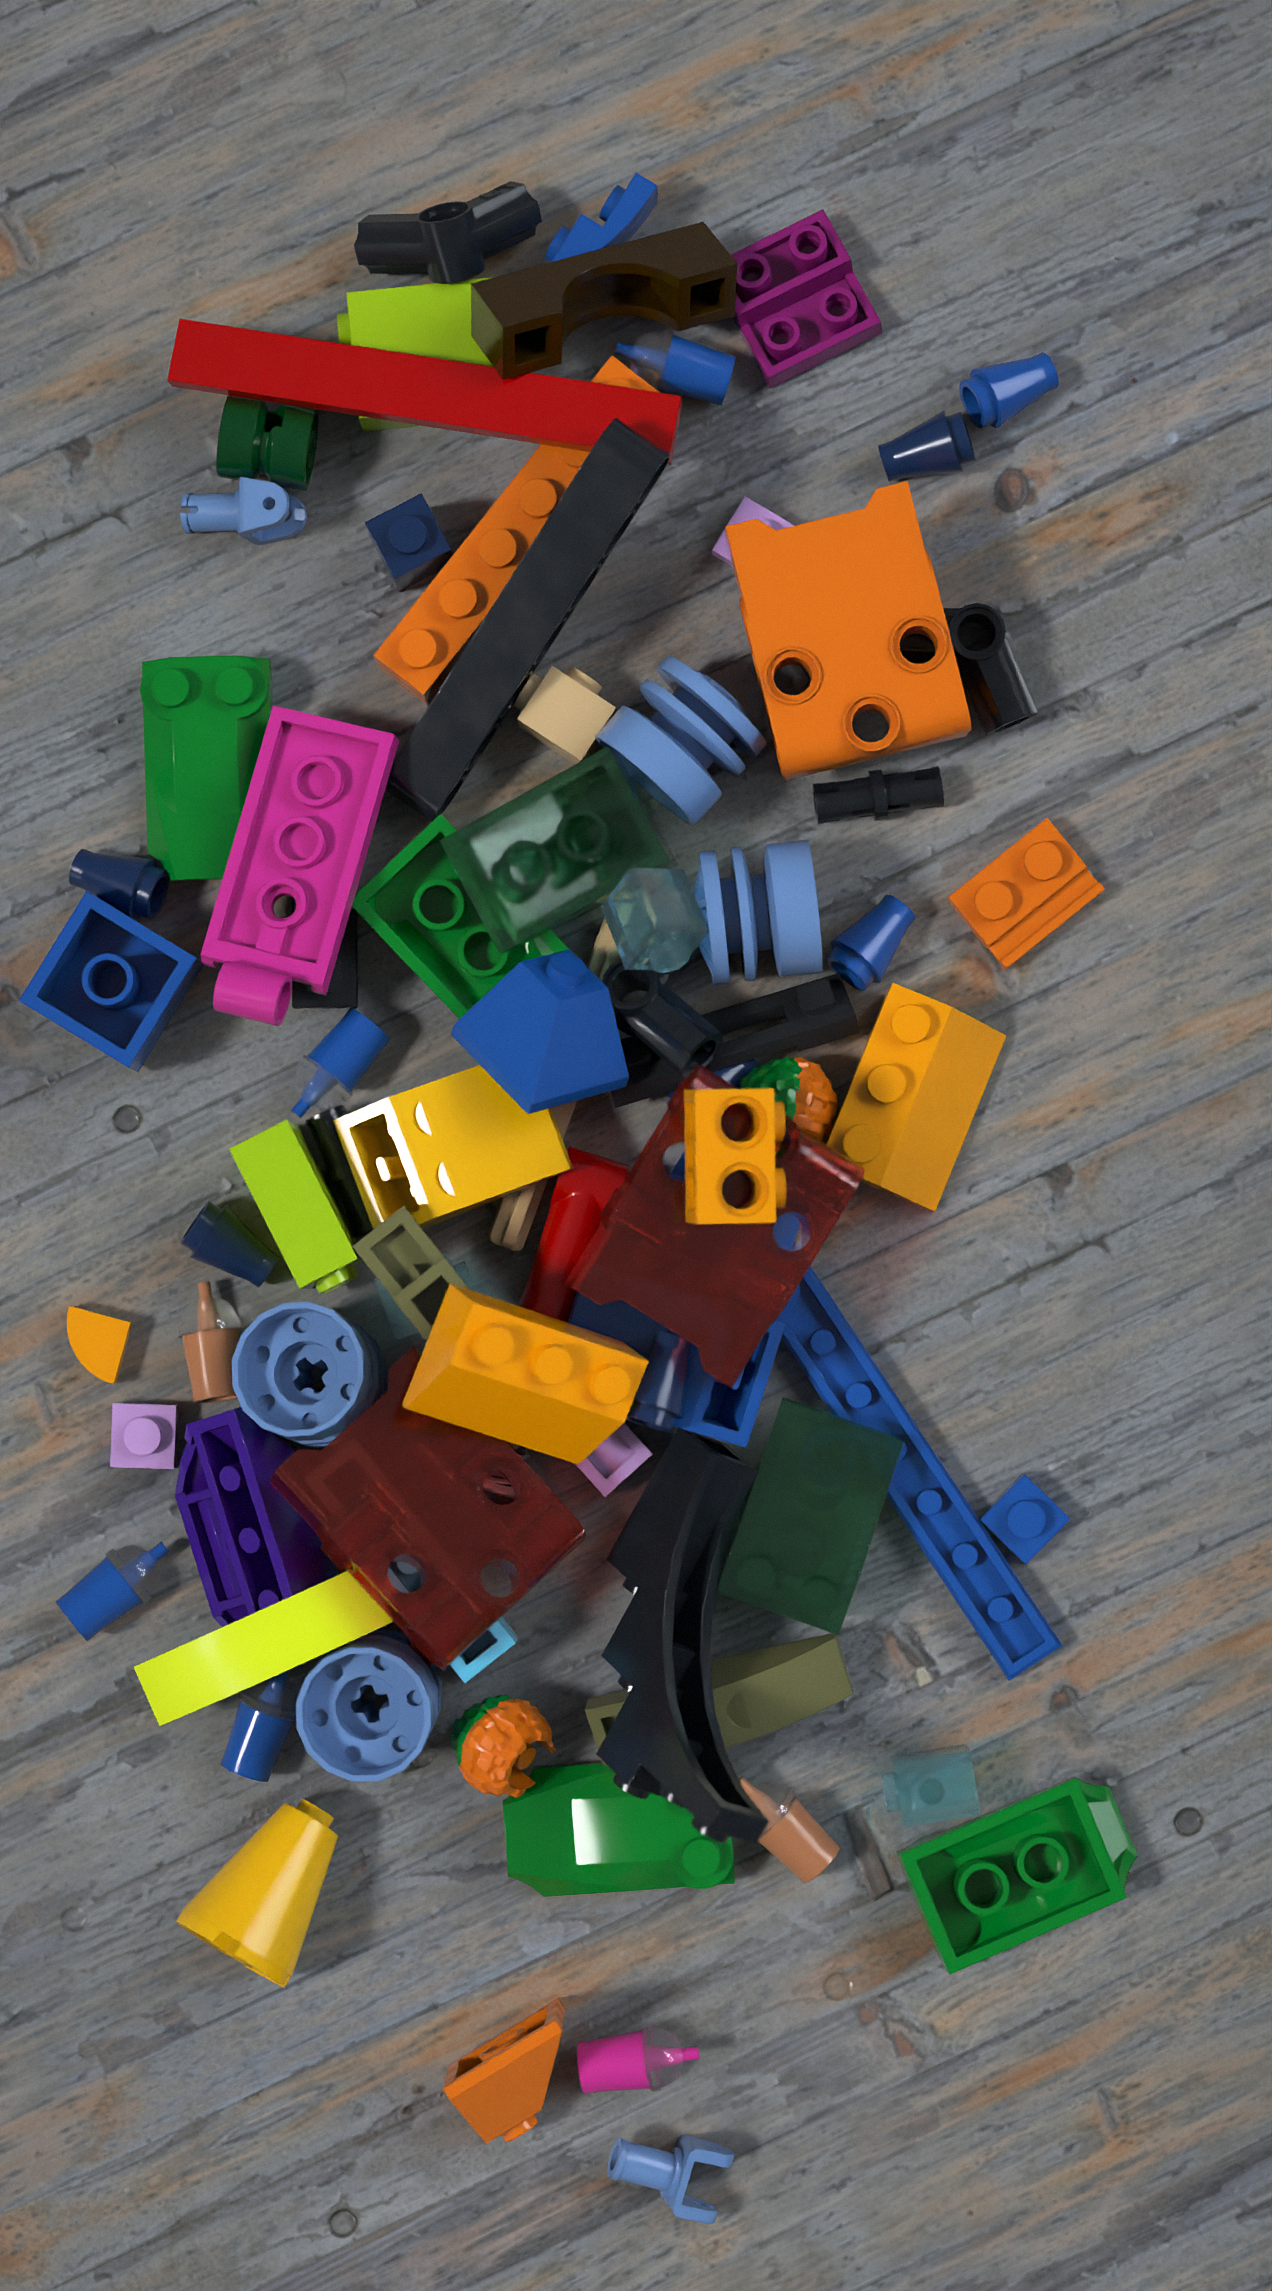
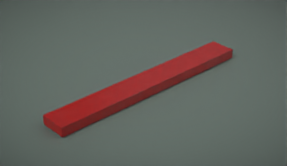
[167,318,683,465]

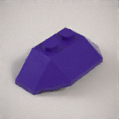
[175,1407,338,1627]

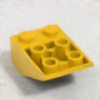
[333,1065,573,1230]

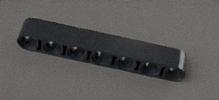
[385,418,671,822]

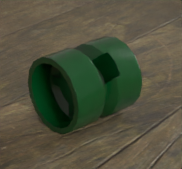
[216,395,319,491]

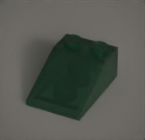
[440,746,678,954]
[717,1397,904,1635]

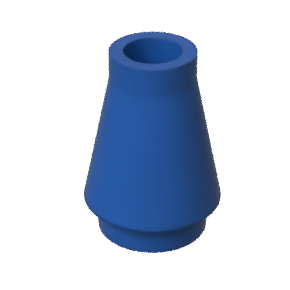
[959,353,1059,428]
[826,894,915,991]

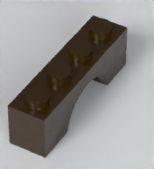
[471,221,737,380]

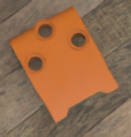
[725,481,972,781]

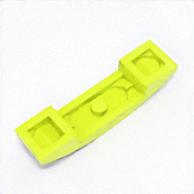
[134,1562,395,1726]

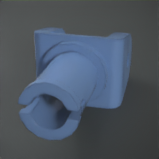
[180,477,307,545]
[607,2135,735,2224]

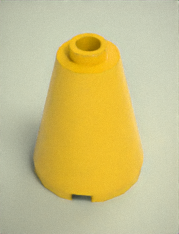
[176,1799,339,1988]

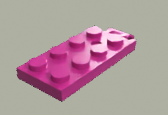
[201,705,399,1026]

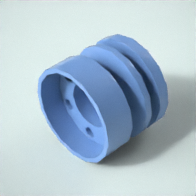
[595,655,767,827]
[693,839,823,985]
[232,1301,388,1448]
[296,1628,442,1782]

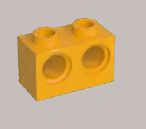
[684,1089,786,1224]

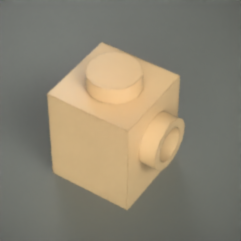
[514,666,617,769]

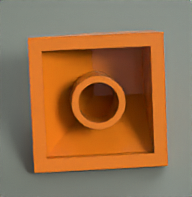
[443,1998,565,2144]

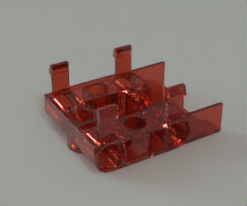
[563,1064,864,1387]
[269,1346,587,1671]

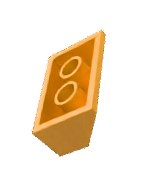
[817,983,1007,1212]
[402,1283,649,1465]

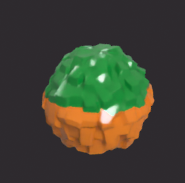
[736,1056,838,1156]
[450,1694,556,1798]

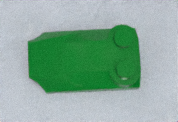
[140,655,272,881]
[352,814,573,1019]
[503,1761,735,1897]
[896,1776,1138,1975]

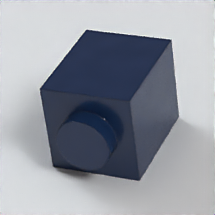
[365,493,453,592]

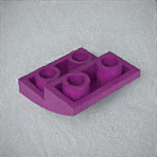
[731,209,882,388]

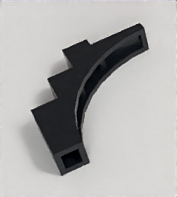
[596,1428,769,1844]

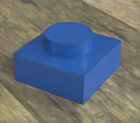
[978,1473,1070,1564]

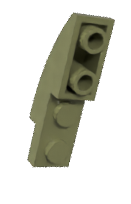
[352,1206,520,1450]
[585,1632,853,1766]

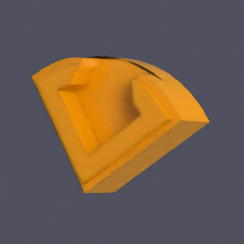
[67,1306,133,1384]

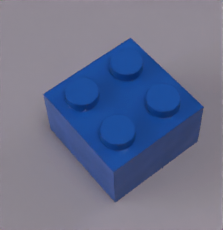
[19,891,204,1072]

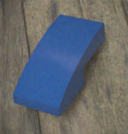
[545,173,658,262]

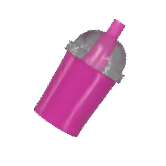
[577,2025,700,2094]

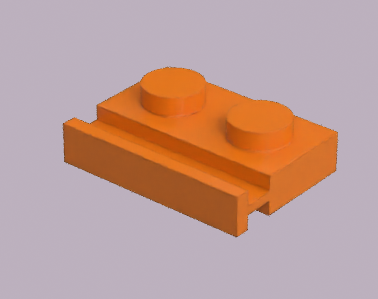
[947,818,1105,971]

